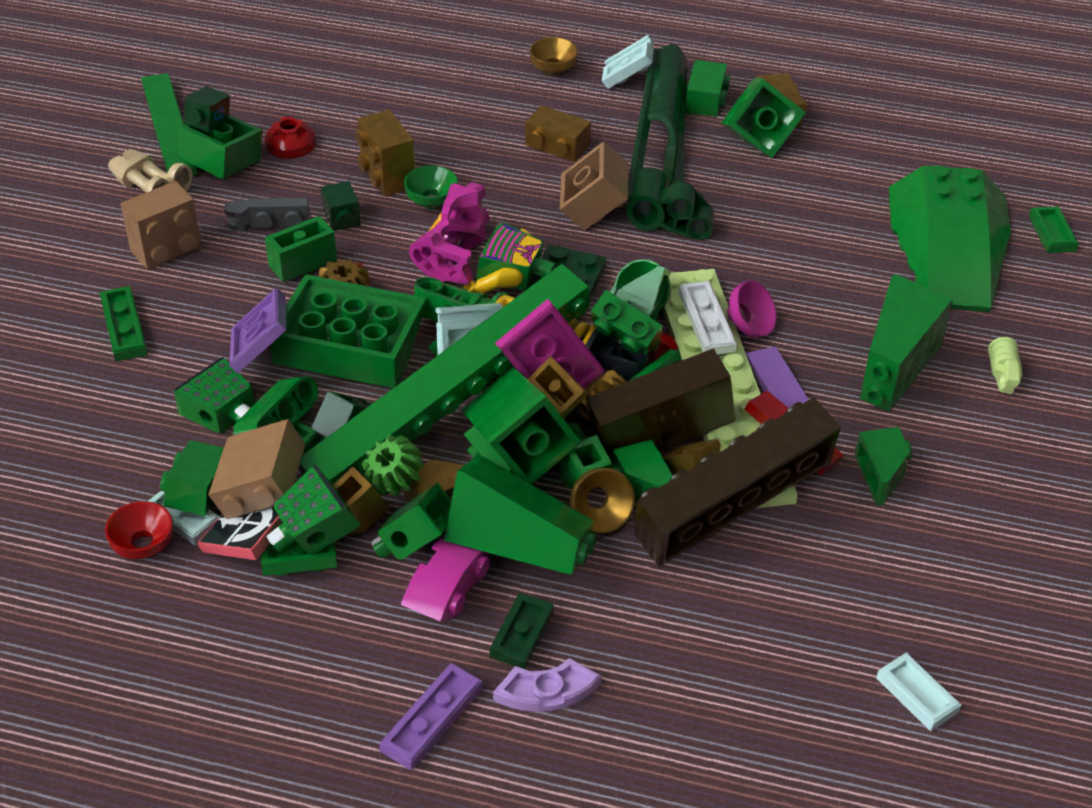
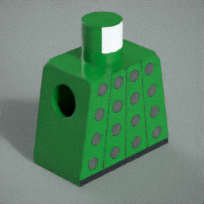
[173,357,255,433]
[267,464,361,554]
[372,482,452,560]

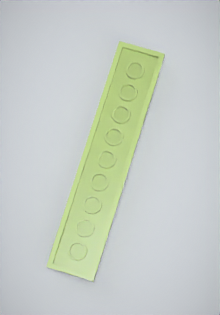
[662,269,798,509]

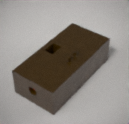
[586,348,736,462]

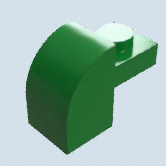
[557,422,612,490]

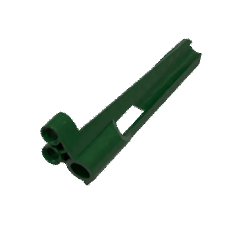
[627,44,715,240]

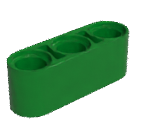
[233,376,319,435]

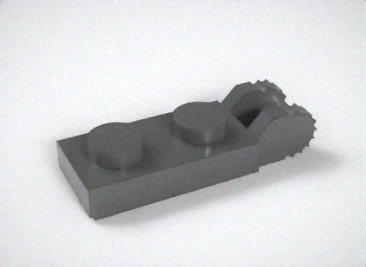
[224,198,311,231]

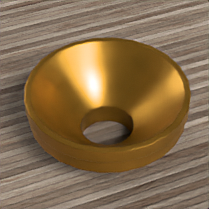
[529,37,578,76]
[570,468,635,533]

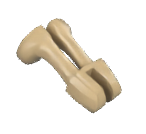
[108,148,193,193]

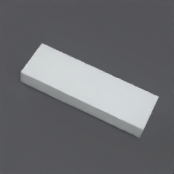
[678,281,737,355]

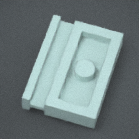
[602,35,654,89]
[436,303,502,355]

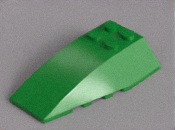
[888,165,1011,312]

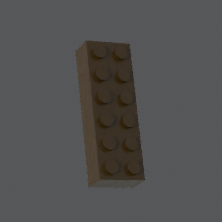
[634,397,841,566]

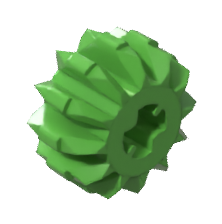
[361,434,425,497]

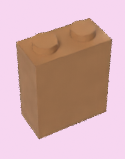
[208,419,305,519]

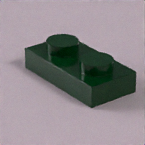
[489,593,554,669]

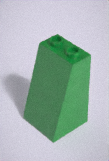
[860,274,953,412]
[461,367,581,484]
[444,455,597,575]

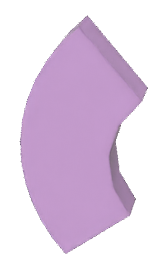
[493,658,602,712]

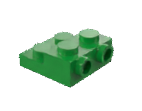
[591,290,662,356]

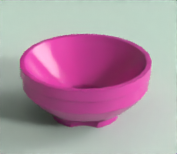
[727,280,777,338]

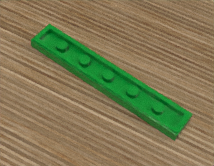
[141,73,197,175]

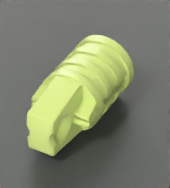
[988,337,1022,394]

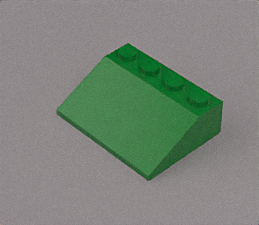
[270,274,426,388]

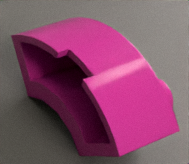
[401,535,490,621]

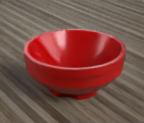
[265,116,316,159]
[105,501,173,559]

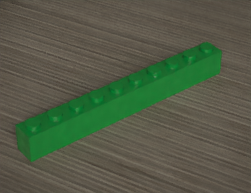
[299,264,590,485]

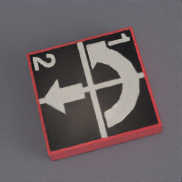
[197,506,283,560]

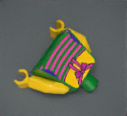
[463,221,555,294]

